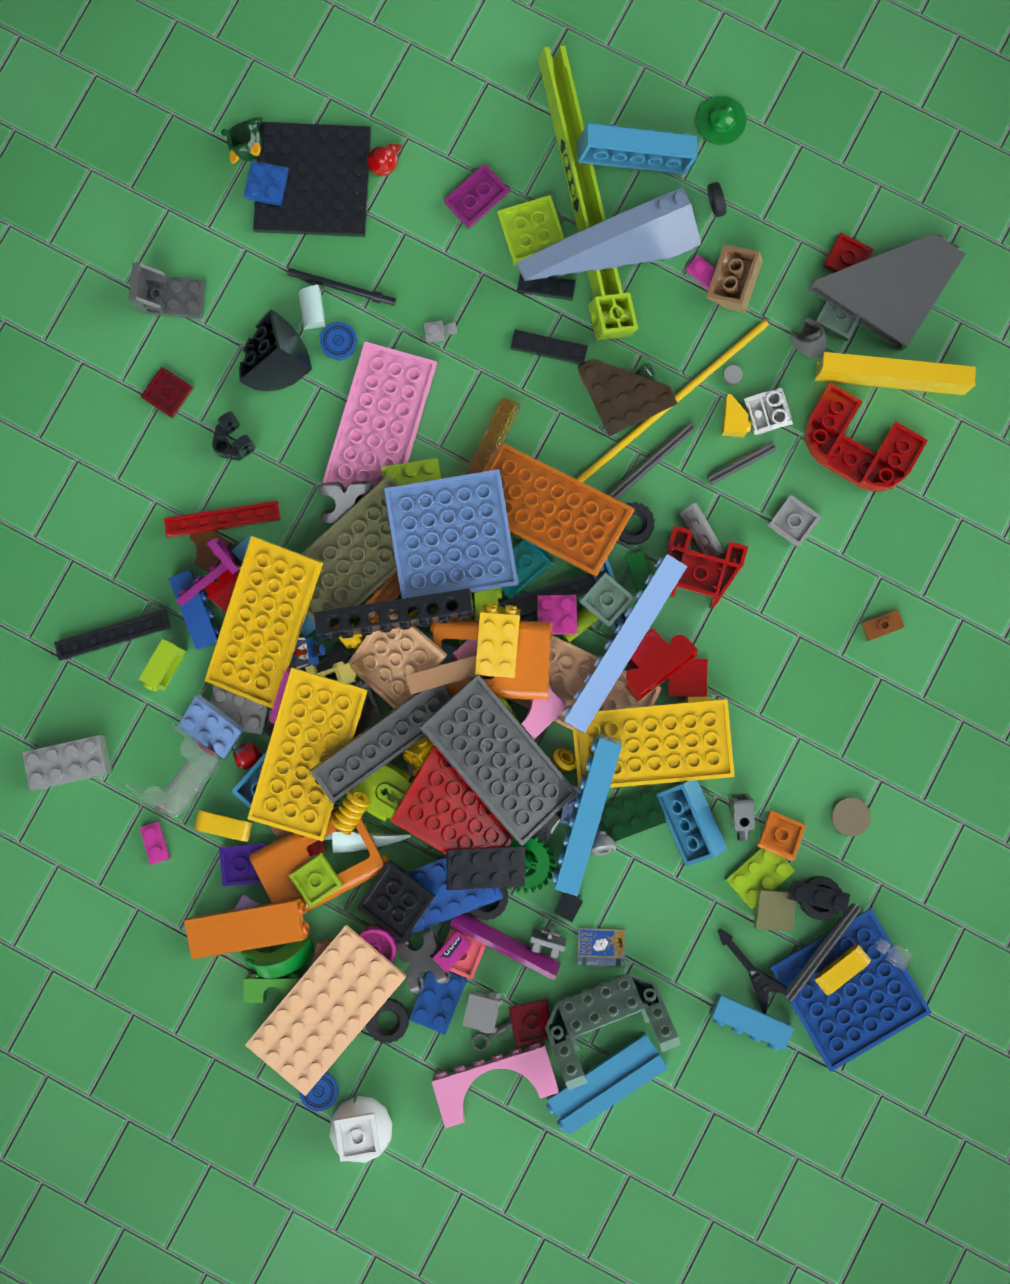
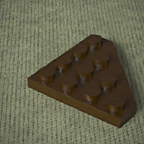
[577,359,678,436]

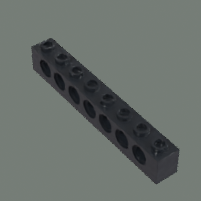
[314,588,474,641]

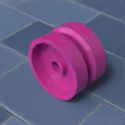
[358,924,398,963]

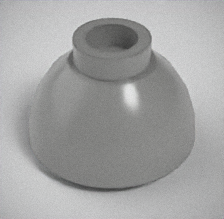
[590,831,617,856]

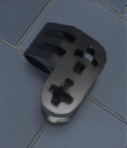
[212,411,256,461]

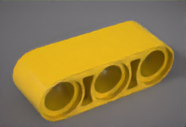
[194,810,253,842]
[814,944,871,995]

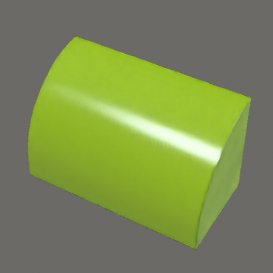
[562,607,599,643]

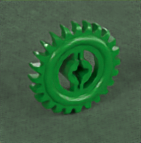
[509,835,556,894]

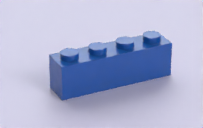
[168,570,220,651]

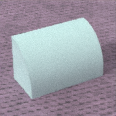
[298,285,326,330]

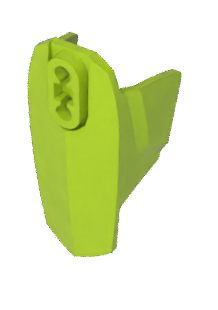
[345,762,413,822]

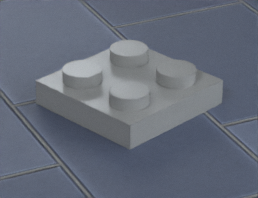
[768,495,822,548]

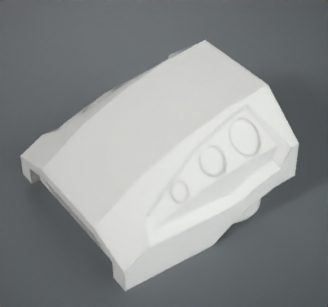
[744,388,793,435]

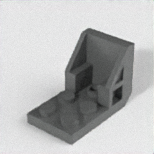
[128,262,206,319]

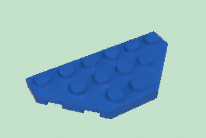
[408,856,504,934]

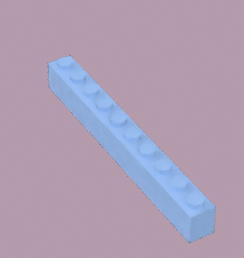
[563,554,687,733]

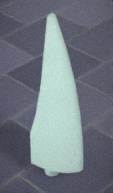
[324,828,411,853]

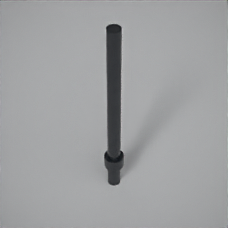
[287,268,397,306]

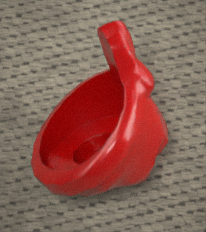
[367,143,402,176]

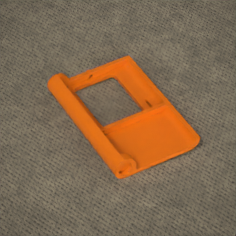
[430,619,552,700]
[249,807,389,913]

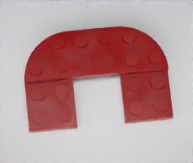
[804,382,928,492]

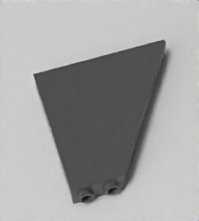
[808,233,965,351]

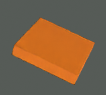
[757,810,806,862]

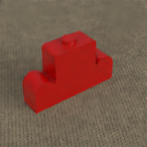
[625,628,698,702]

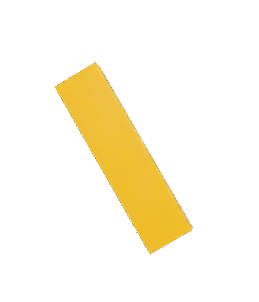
[814,352,976,395]

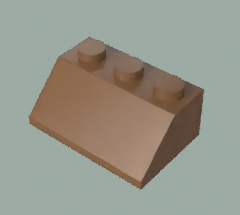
[706,245,763,313]

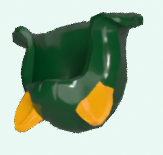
[221,117,263,164]

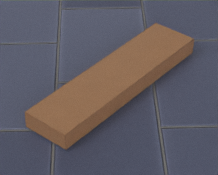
[405,654,477,694]

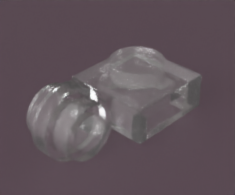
[875,938,914,971]

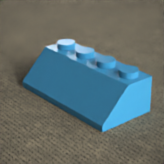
[655,780,727,866]

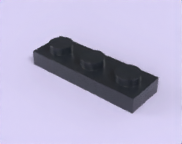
[517,273,576,301]
[787,880,850,913]

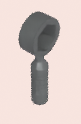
[472,1020,512,1051]

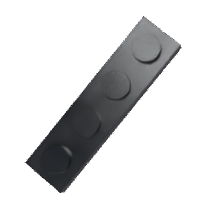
[511,329,588,365]

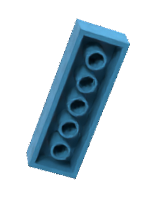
[577,123,697,174]

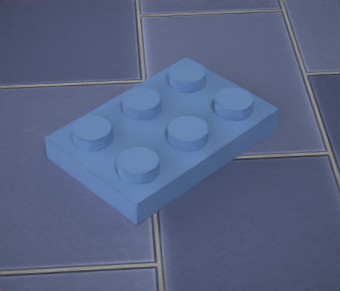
[178,694,244,759]

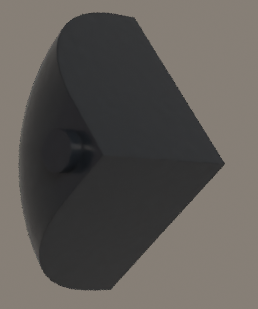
[239,309,312,391]

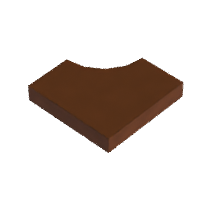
[189,531,232,573]

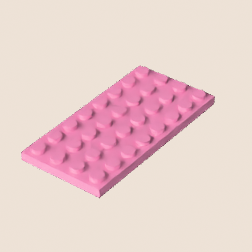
[322,342,437,497]

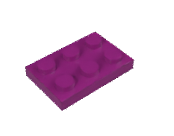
[443,163,510,229]

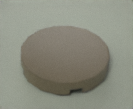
[831,798,871,836]

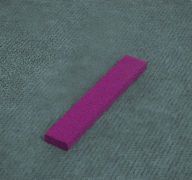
[449,913,561,980]

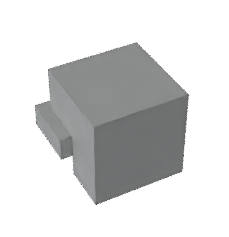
[462,991,503,1034]

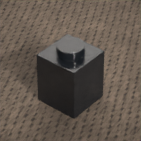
[554,892,583,922]

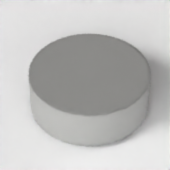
[723,365,743,385]

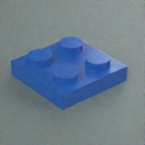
[244,161,289,206]

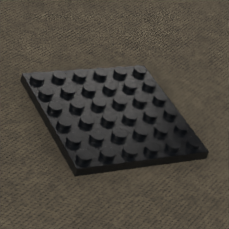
[253,122,371,237]

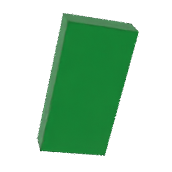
[625,551,652,593]

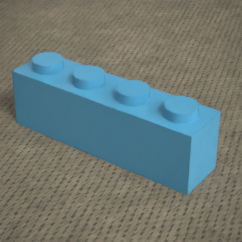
[710,993,794,1051]

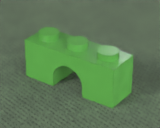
[243,973,302,1003]

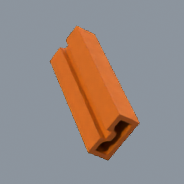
[184,898,310,959]

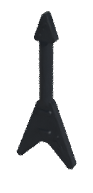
[717,928,788,1014]

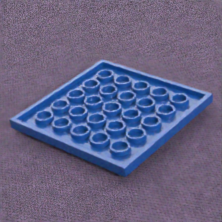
[769,908,932,1072]

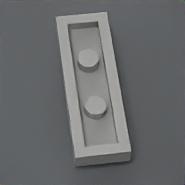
[679,503,725,557]

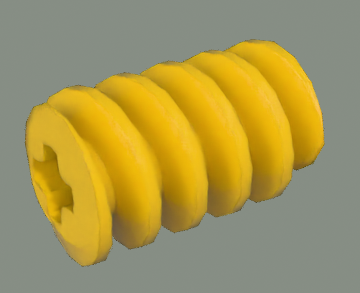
[331,791,371,835]

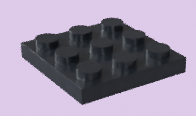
[357,860,437,944]

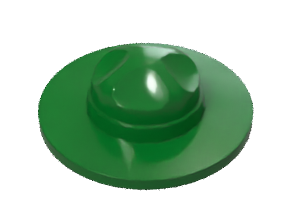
[696,96,746,145]

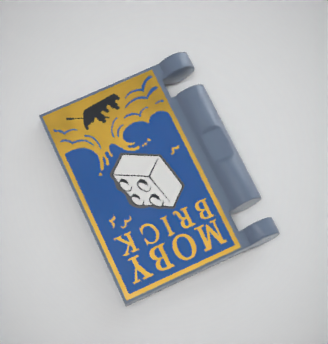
[577,928,625,967]

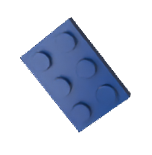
[409,970,467,1034]

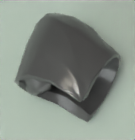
[790,318,827,358]

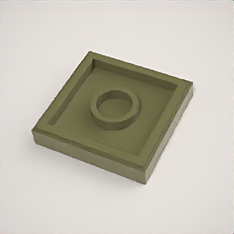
[754,889,796,931]

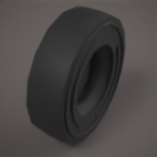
[707,182,726,217]

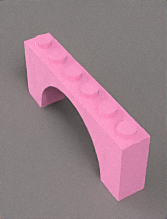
[450,640,567,740]
[432,1042,559,1128]

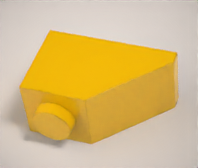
[721,394,751,438]

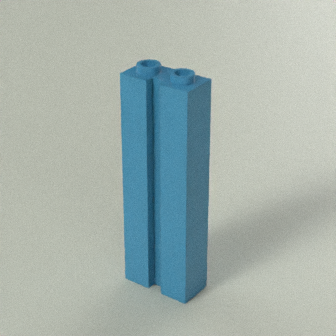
[546,1031,668,1135]

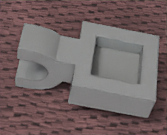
[424,320,458,343]

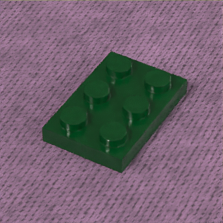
[601,786,666,842]

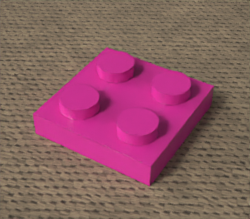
[538,595,577,635]

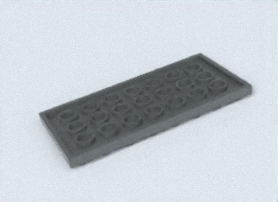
[419,675,577,846]

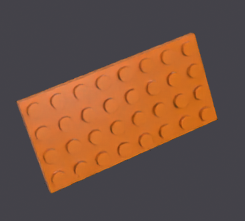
[486,443,634,576]

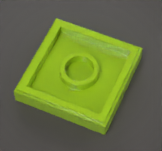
[288,853,343,908]

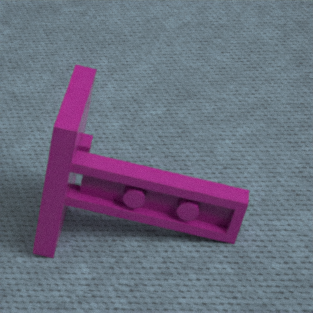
[176,537,242,606]

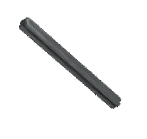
[607,422,695,499]
[783,903,861,1001]

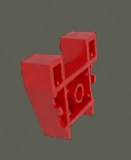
[667,526,749,609]

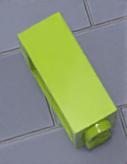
[139,639,187,692]

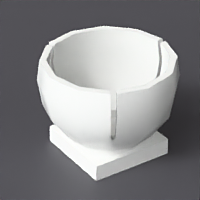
[329,1096,393,1163]

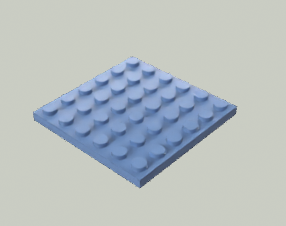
[384,469,518,599]

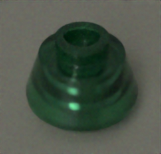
[635,363,657,381]

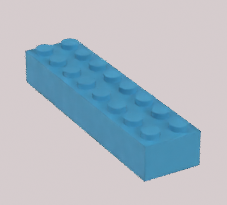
[552,734,622,896]

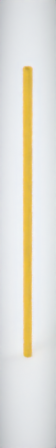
[576,320,769,482]

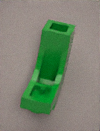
[241,937,315,978]

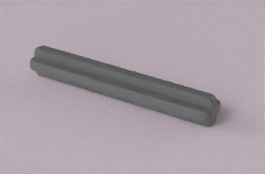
[707,442,776,485]

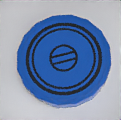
[320,322,358,360]
[299,1072,339,1111]

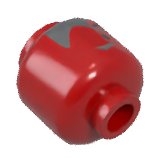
[233,742,262,770]

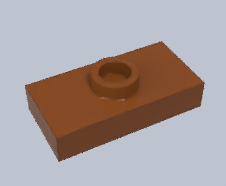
[861,610,905,641]

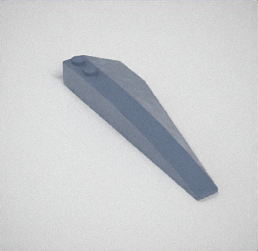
[516,187,701,281]

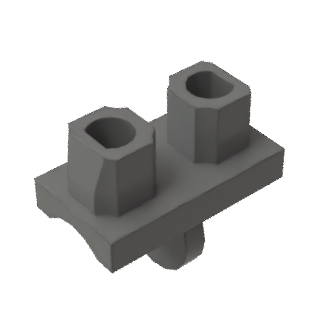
[530,924,567,958]

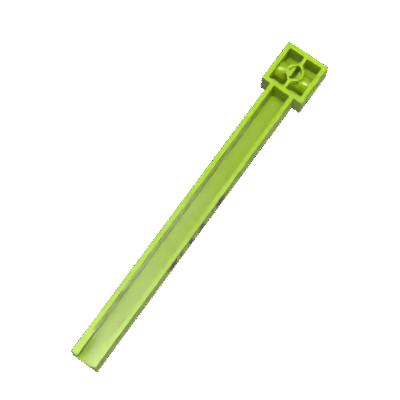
[538,46,638,341]

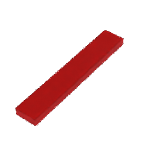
[163,501,281,538]

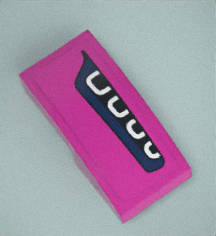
[432,931,472,973]

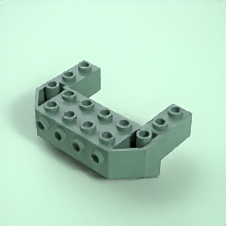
[545,973,681,1090]

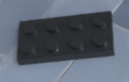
[446,846,525,891]

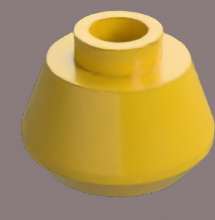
[552,749,576,774]

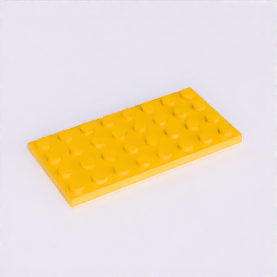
[204,536,323,708]
[247,668,368,841]
[573,699,735,790]

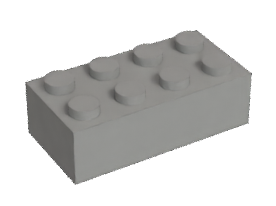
[22,735,112,790]

